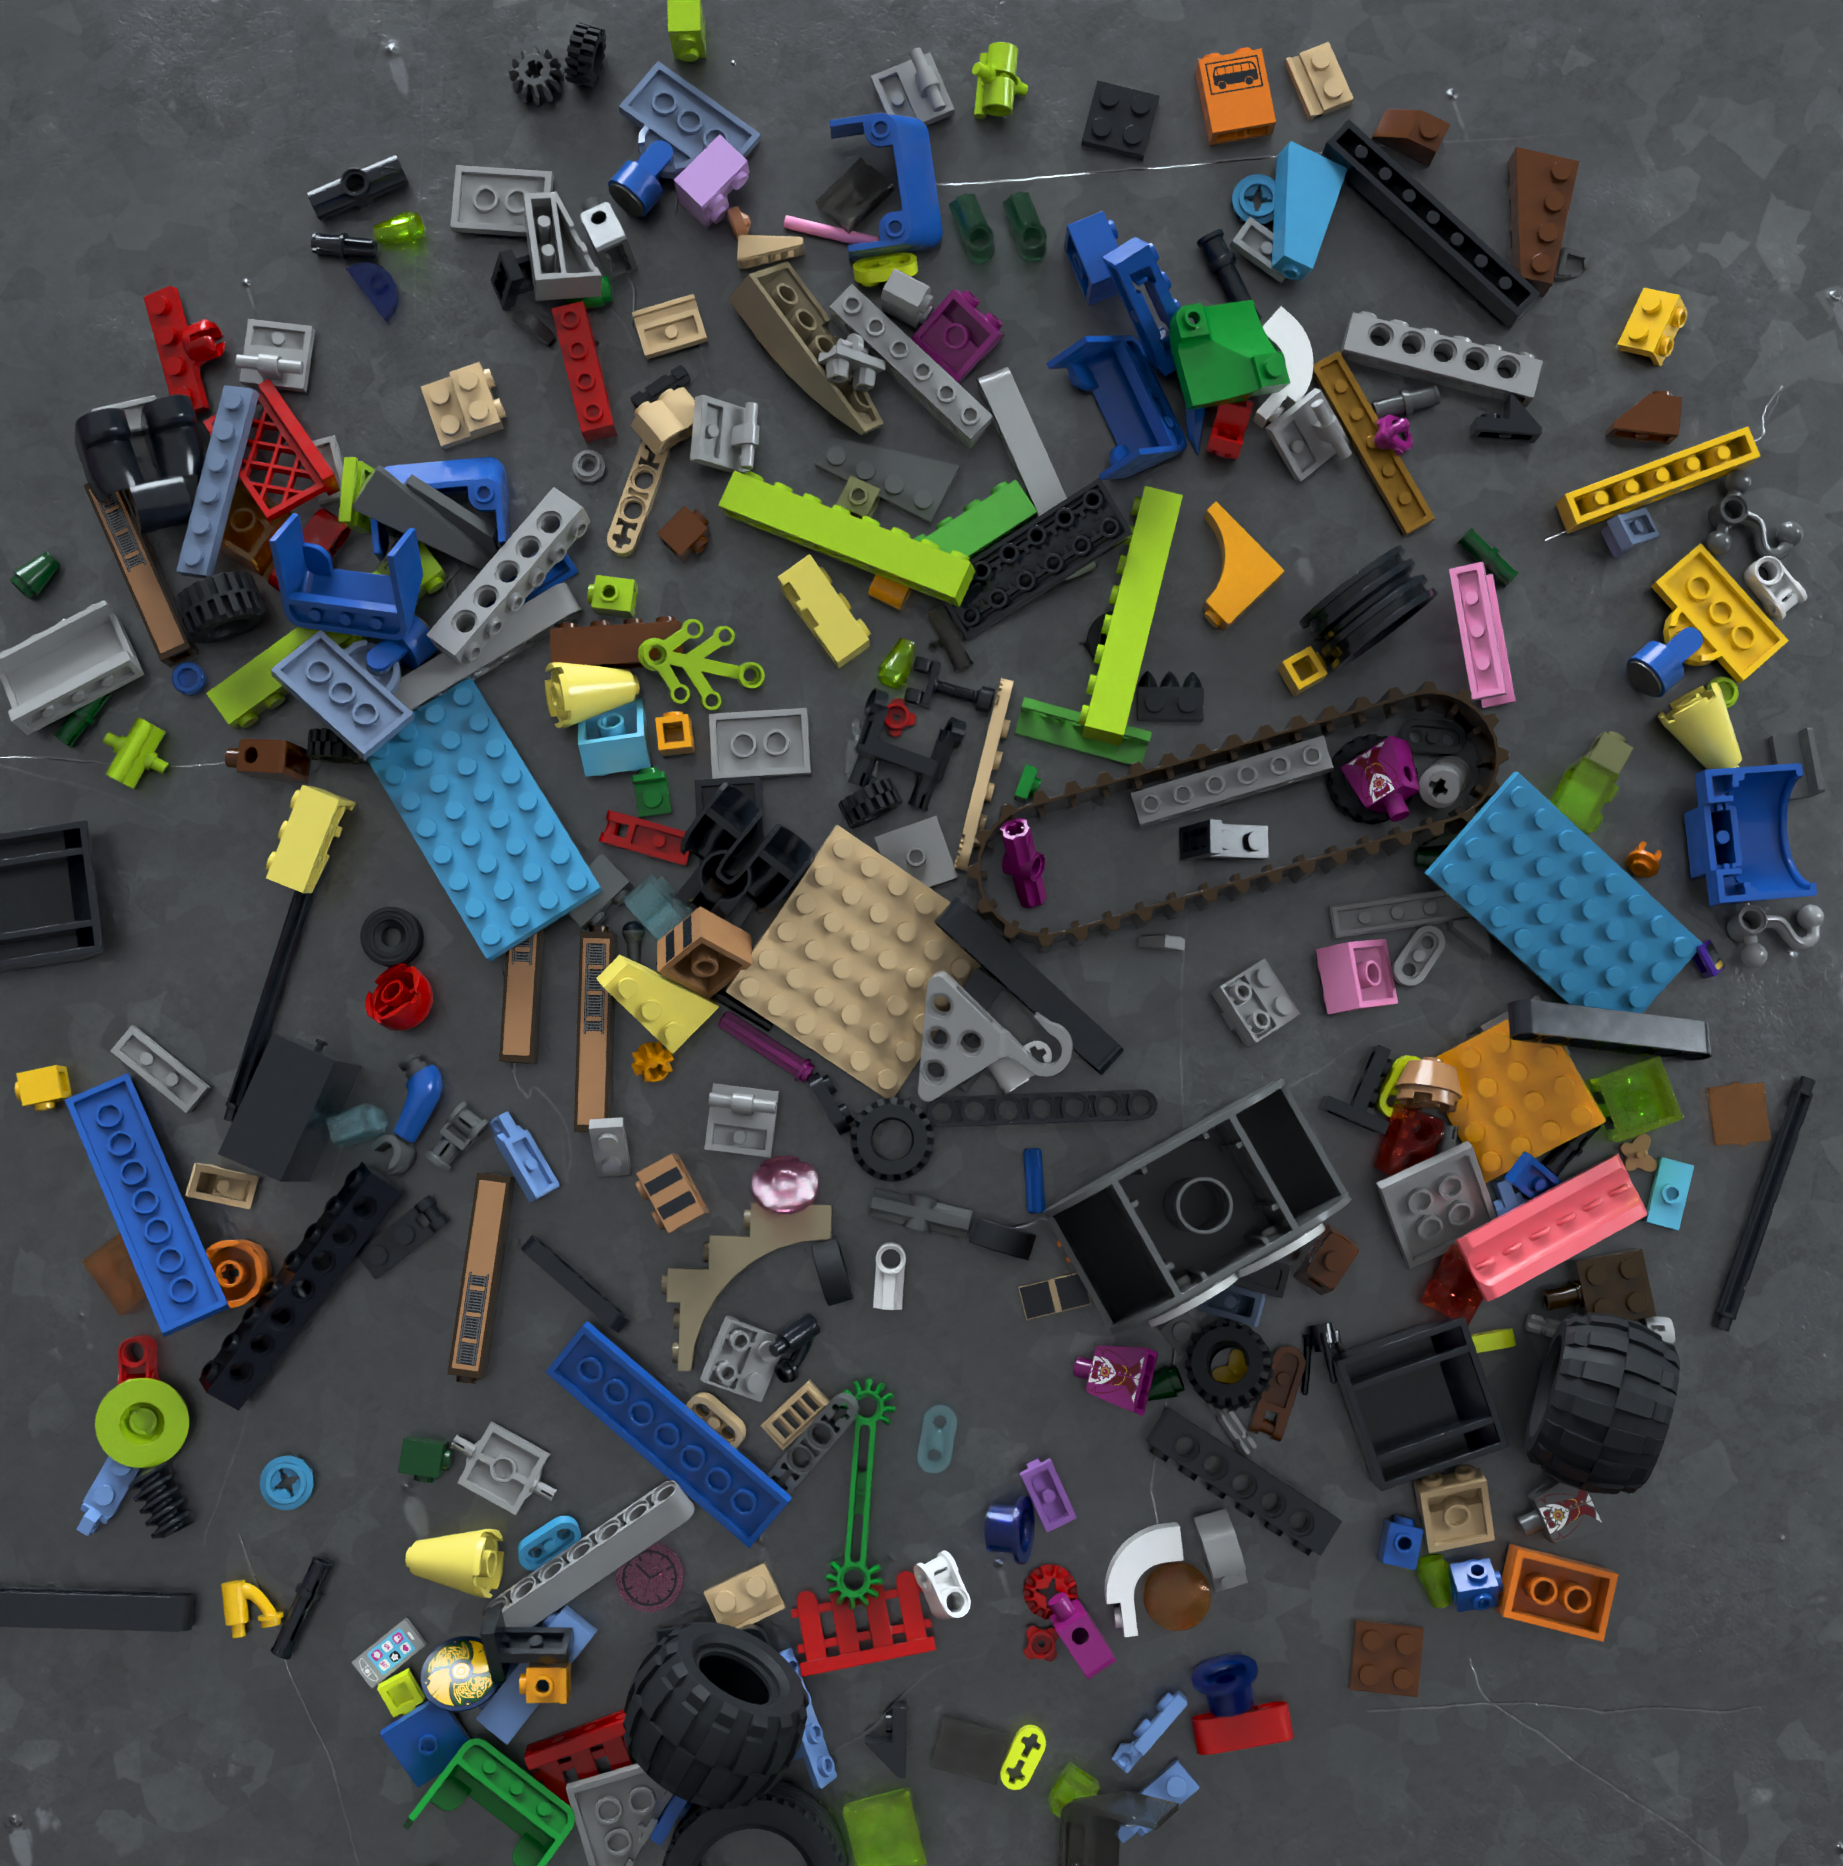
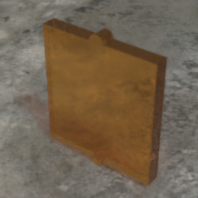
[1707,1081,1771,1146]

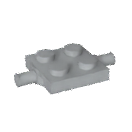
[450,1422,557,1515]

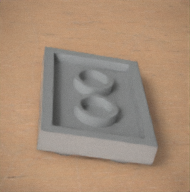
[450,165,554,237]
[709,708,811,779]

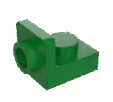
[632,767,673,819]

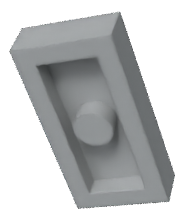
[1229,216,1286,283]
[589,1117,631,1177]

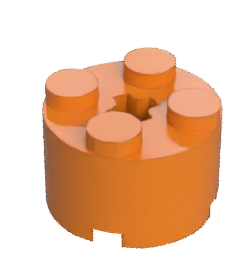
[206,1239,273,1308]

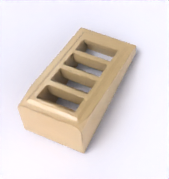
[737,235,805,269]
[760,1379,830,1450]

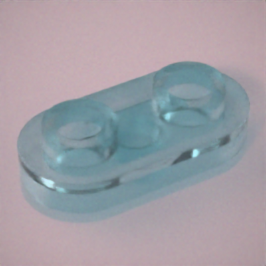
[917,1405,957,1473]

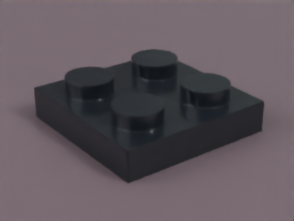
[1081,80,1160,161]

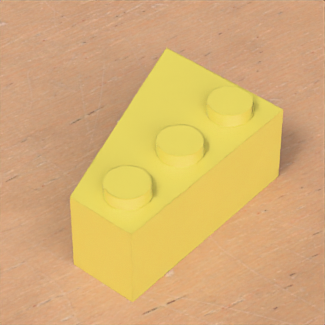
[778,554,871,669]
[266,785,356,893]
[596,955,720,1054]

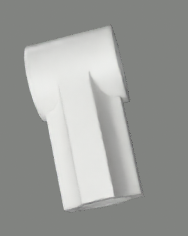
[873,1242,906,1310]

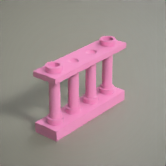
[1449,562,1516,709]

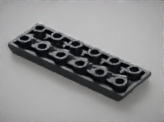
[944,478,1133,640]

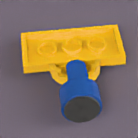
[1627,543,1789,697]

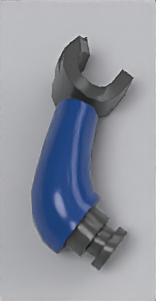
[370,1052,443,1176]

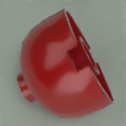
[365,963,434,1031]

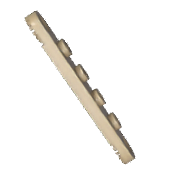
[954,678,1014,871]

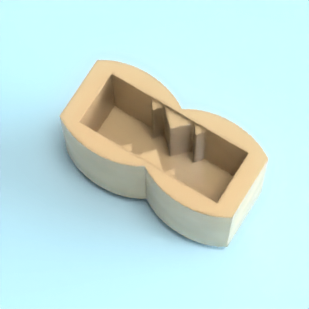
[630,387,695,455]

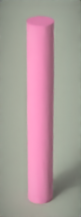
[783,215,880,244]

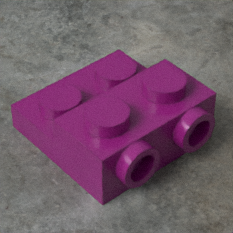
[911,289,1005,383]

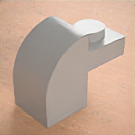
[1194,1508,1248,1592]

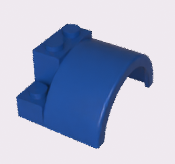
[1684,763,1817,906]

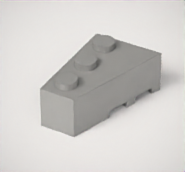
[524,192,602,301]

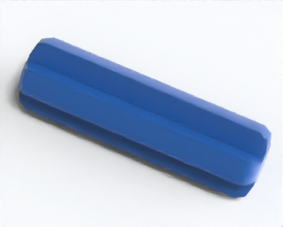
[1023,1148,1045,1214]

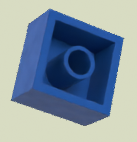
[1064,211,1119,306]

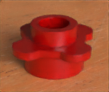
[884,698,916,737]
[1024,1625,1059,1662]

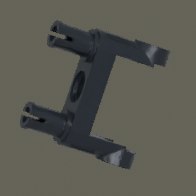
[848,688,966,811]

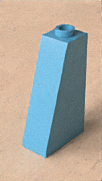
[1272,141,1348,281]

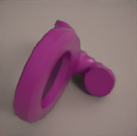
[1374,414,1413,456]

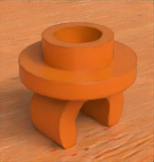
[1626,841,1662,877]

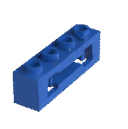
[1102,236,1181,376]

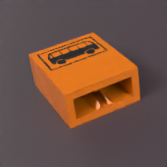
[1195,47,1276,146]

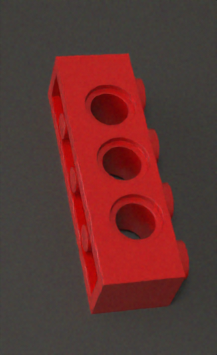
[551,301,618,443]

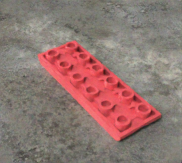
[1455,1153,1648,1302]

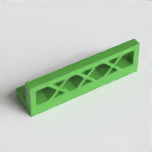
[1014,697,1152,767]

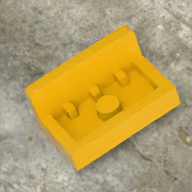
[1617,288,1687,367]

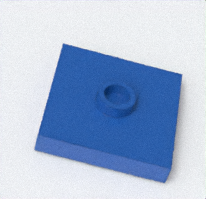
[380,1700,471,1788]
[650,1795,693,1846]

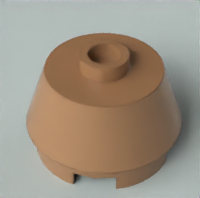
[1394,1057,1462,1113]

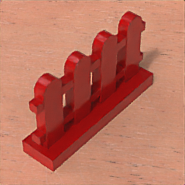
[791,1571,937,1677]
[524,1709,634,1807]

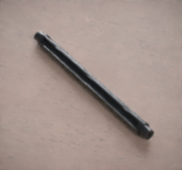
[224,884,317,1122]
[1714,1076,1816,1332]

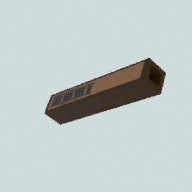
[83,483,199,667]
[574,926,617,1132]
[499,927,546,1064]
[447,1173,516,1384]

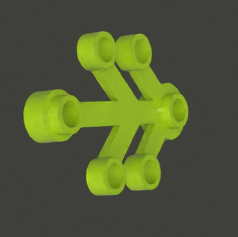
[638,619,765,710]

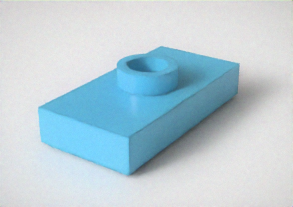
[1643,1157,1694,1230]

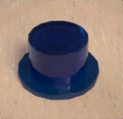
[984,1495,1035,1565]
[1191,1654,1259,1717]

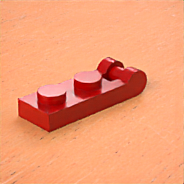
[598,810,691,867]

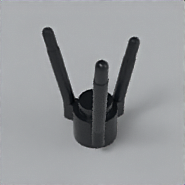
[1302,1322,1345,1395]

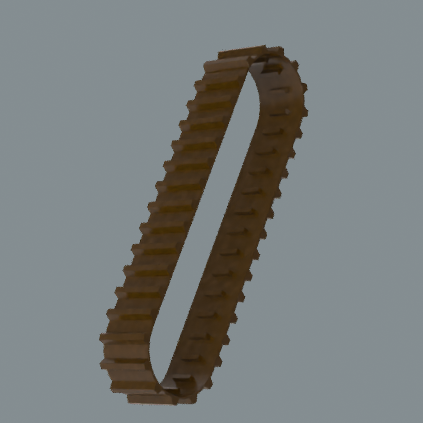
[966,681,1509,953]

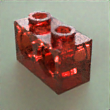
[1374,1103,1444,1175]
[1420,1243,1483,1326]

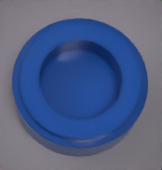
[171,662,207,696]

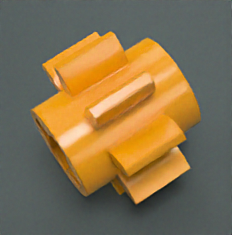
[631,1041,674,1083]

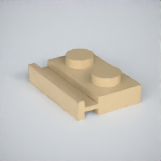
[1284,42,1354,121]
[632,294,708,360]
[703,1561,786,1629]

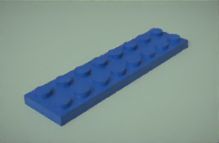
[65,1073,230,1337]
[545,1321,792,1548]

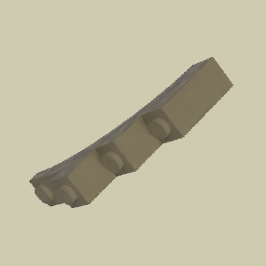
[661,1203,833,1371]

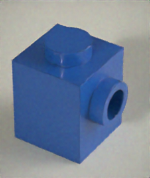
[1377,1515,1423,1570]

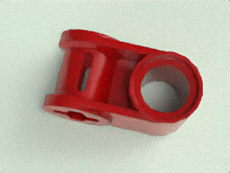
[117,1334,159,1385]

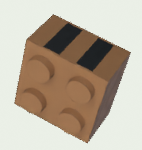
[657,907,753,999]
[635,1154,710,1233]

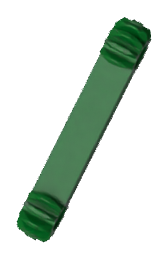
[825,1378,896,1609]

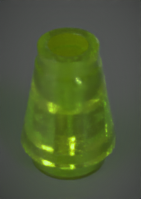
[373,210,425,244]
[877,638,916,689]
[1415,1554,1452,1608]

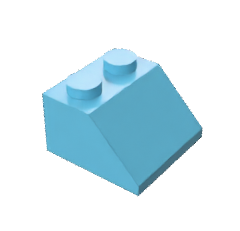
[578,698,651,777]

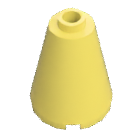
[545,662,640,729]
[1658,682,1742,770]
[405,1529,505,1598]

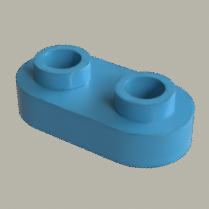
[517,1516,581,1571]

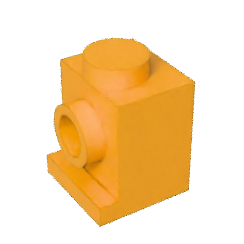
[519,1662,571,1704]

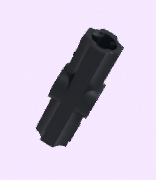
[307,155,409,221]

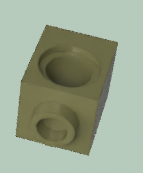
[836,475,880,519]
[1578,731,1634,787]

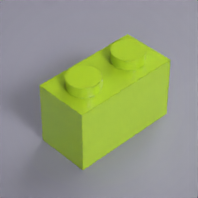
[667,0,706,62]

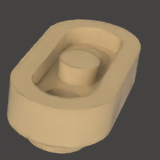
[686,1392,746,1448]

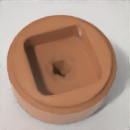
[726,206,751,240]

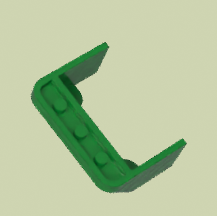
[403,1738,575,1866]

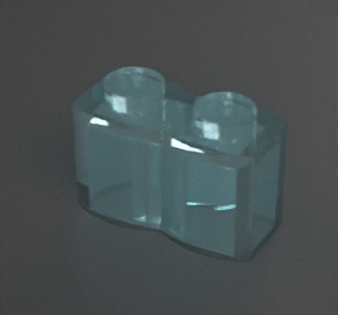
[622,874,694,941]
[326,1103,388,1148]

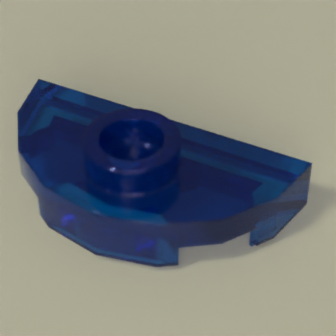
[346,262,398,322]

